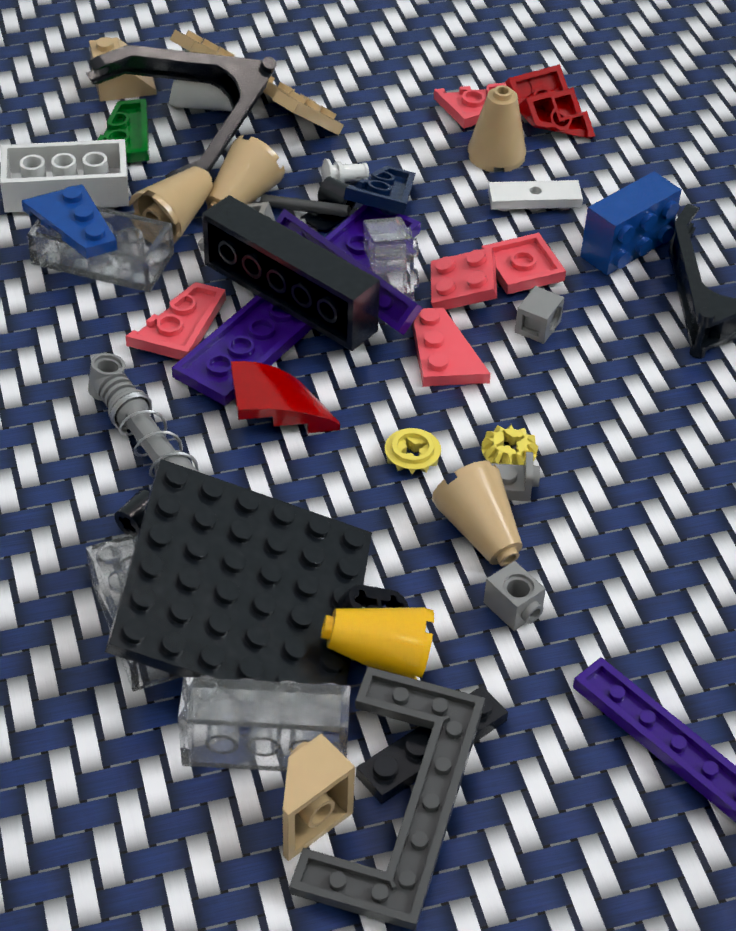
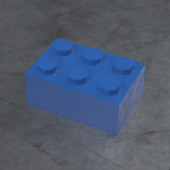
[580,171,682,275]

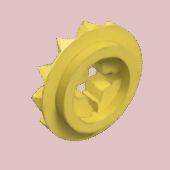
[481,424,538,465]
[384,428,441,474]

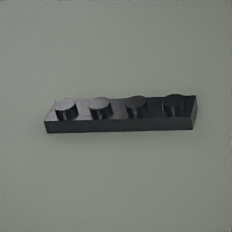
[356,686,508,804]

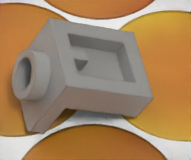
[491,452,540,501]

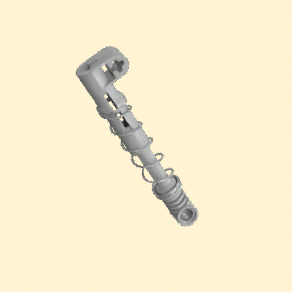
[88,353,199,478]

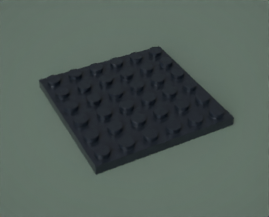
[105,459,372,727]

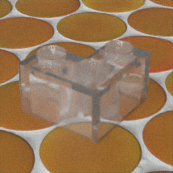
[363,217,419,300]

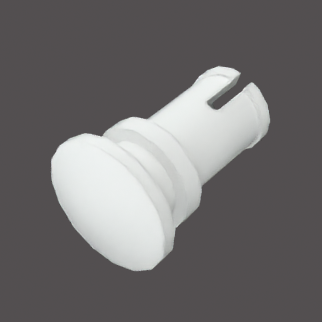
[321,159,369,182]

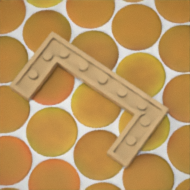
[170,30,344,135]

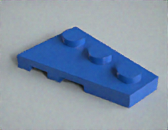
[21,184,118,259]

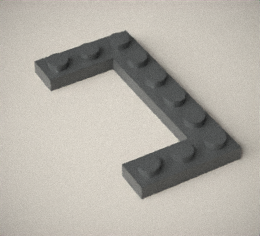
[289,667,485,931]

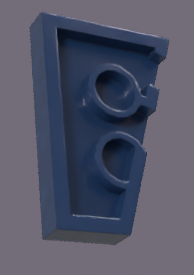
[343,165,416,216]

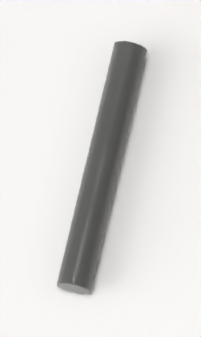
[260,194,351,217]

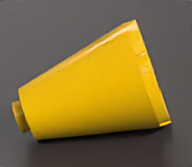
[321,607,434,680]

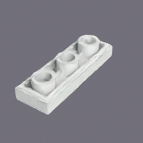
[488,180,583,211]

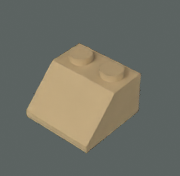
[89,37,157,102]
[283,733,355,861]

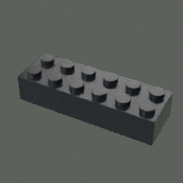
[202,195,380,351]

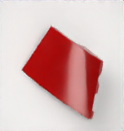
[505,64,595,139]
[231,361,340,433]

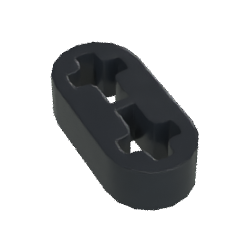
[339,585,409,608]

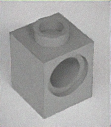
[515,286,564,344]
[483,561,546,631]

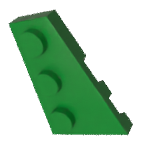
[97,98,150,163]

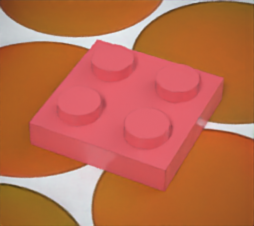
[482,233,566,295]
[431,247,497,310]

